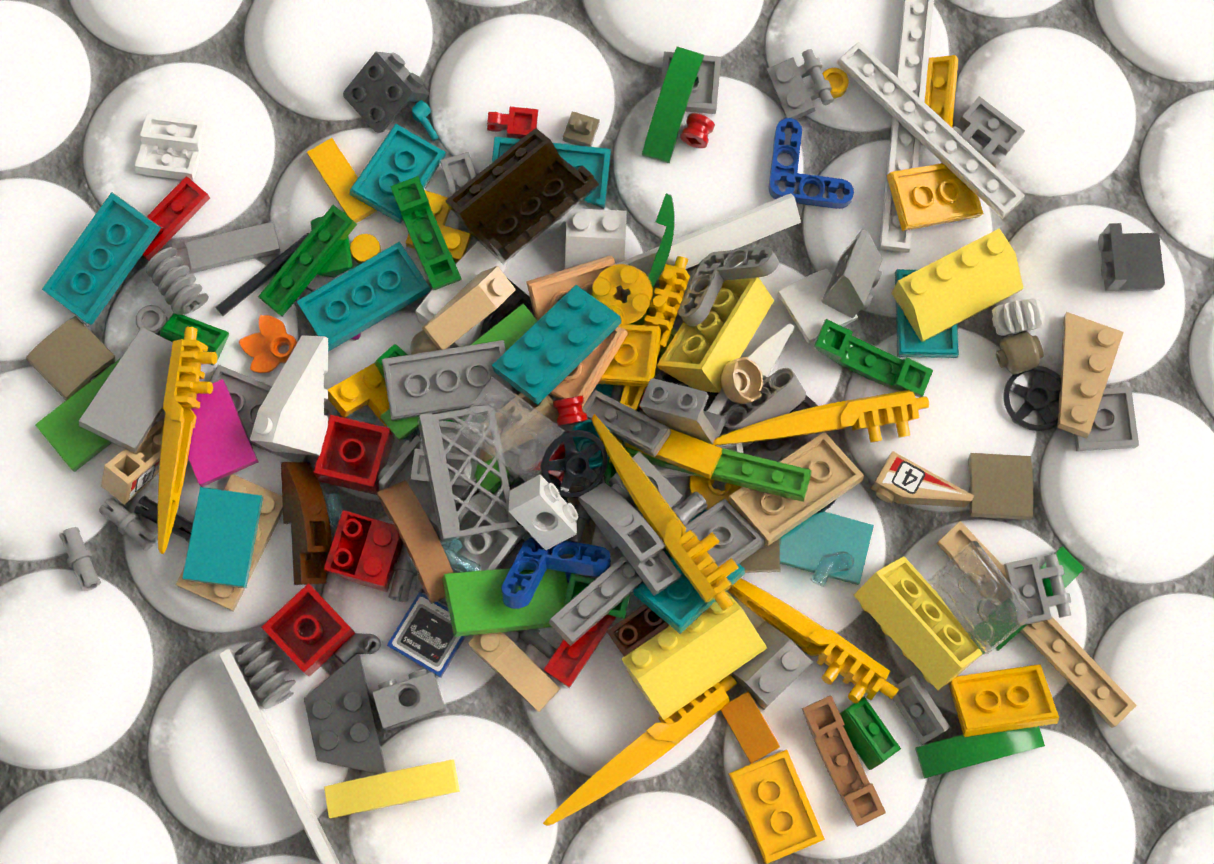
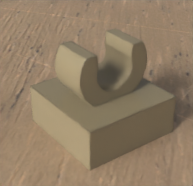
[563,111,600,147]

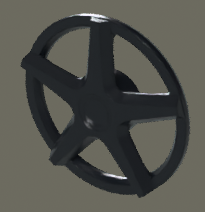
[1003,366,1061,431]
[540,430,608,498]

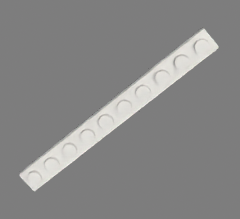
[879,0,934,253]

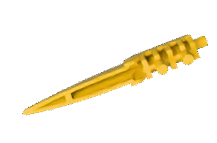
[609,256,690,463]
[157,327,217,554]
[712,390,929,445]
[592,414,739,611]
[728,578,899,703]
[543,675,737,826]

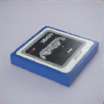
[387,592,466,678]

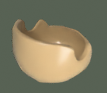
[721,357,763,404]

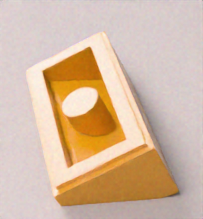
[720,691,780,764]

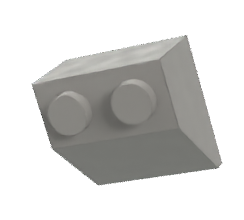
[822,229,883,318]
[730,621,813,709]

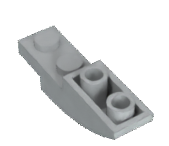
[578,482,681,596]

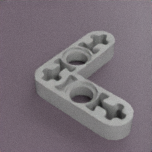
[678,247,779,326]

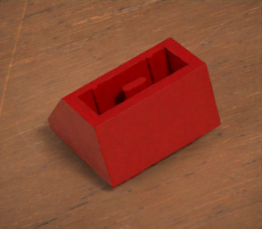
[324,510,403,592]

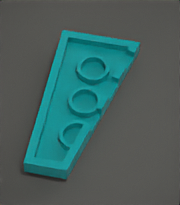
[492,137,611,209]

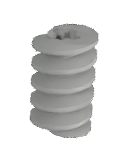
[145,247,209,315]
[235,636,296,709]

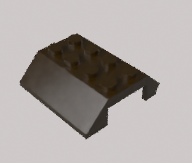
[445,128,599,265]

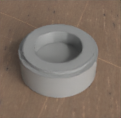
[136,305,168,335]

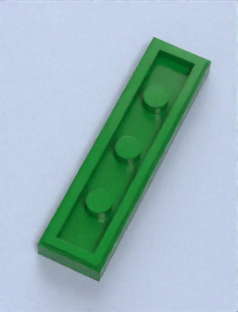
[258,205,357,317]

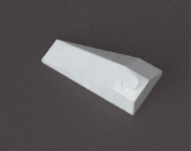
[416,241,509,348]
[250,335,328,456]

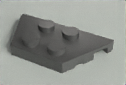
[304,655,387,774]

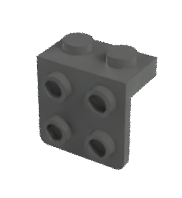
[343,51,430,133]
[1098,223,1165,291]

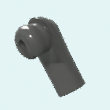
[333,633,381,664]

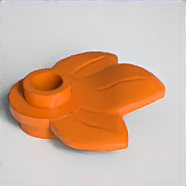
[239,315,297,373]

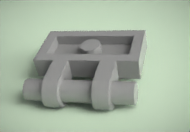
[767,49,834,120]
[953,96,1025,168]
[1004,554,1072,626]

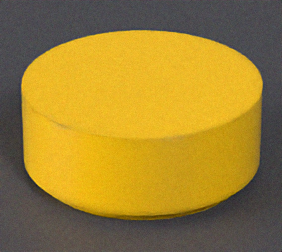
[822,68,849,98]
[350,234,381,264]

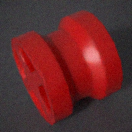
[680,113,715,149]
[553,395,588,426]

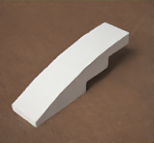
[707,324,795,415]

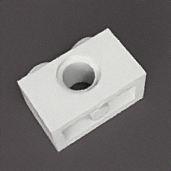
[509,474,578,550]

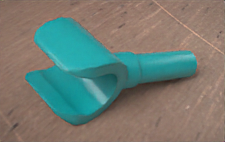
[412,100,439,142]

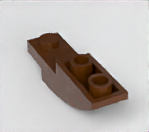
[281,462,332,585]
[606,604,670,657]

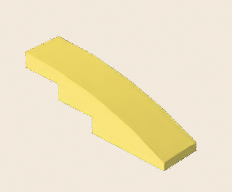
[324,760,460,819]

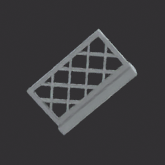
[417,404,517,543]

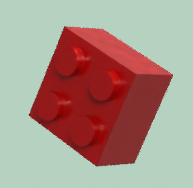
[313,414,394,495]
[261,583,355,677]

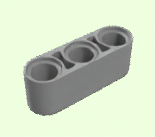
[723,368,806,446]

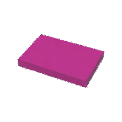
[188,379,259,487]

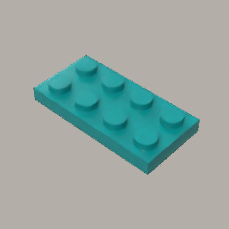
[42,192,161,325]
[297,241,431,352]
[492,285,622,405]

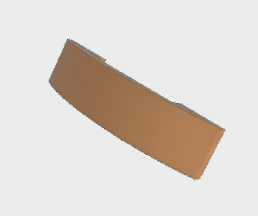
[377,480,453,604]
[802,695,886,827]

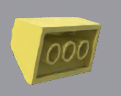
[891,228,1023,342]
[657,277,774,393]
[854,556,988,690]
[622,591,767,720]

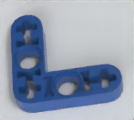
[768,118,854,209]
[501,537,611,609]

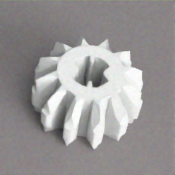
[992,298,1045,336]

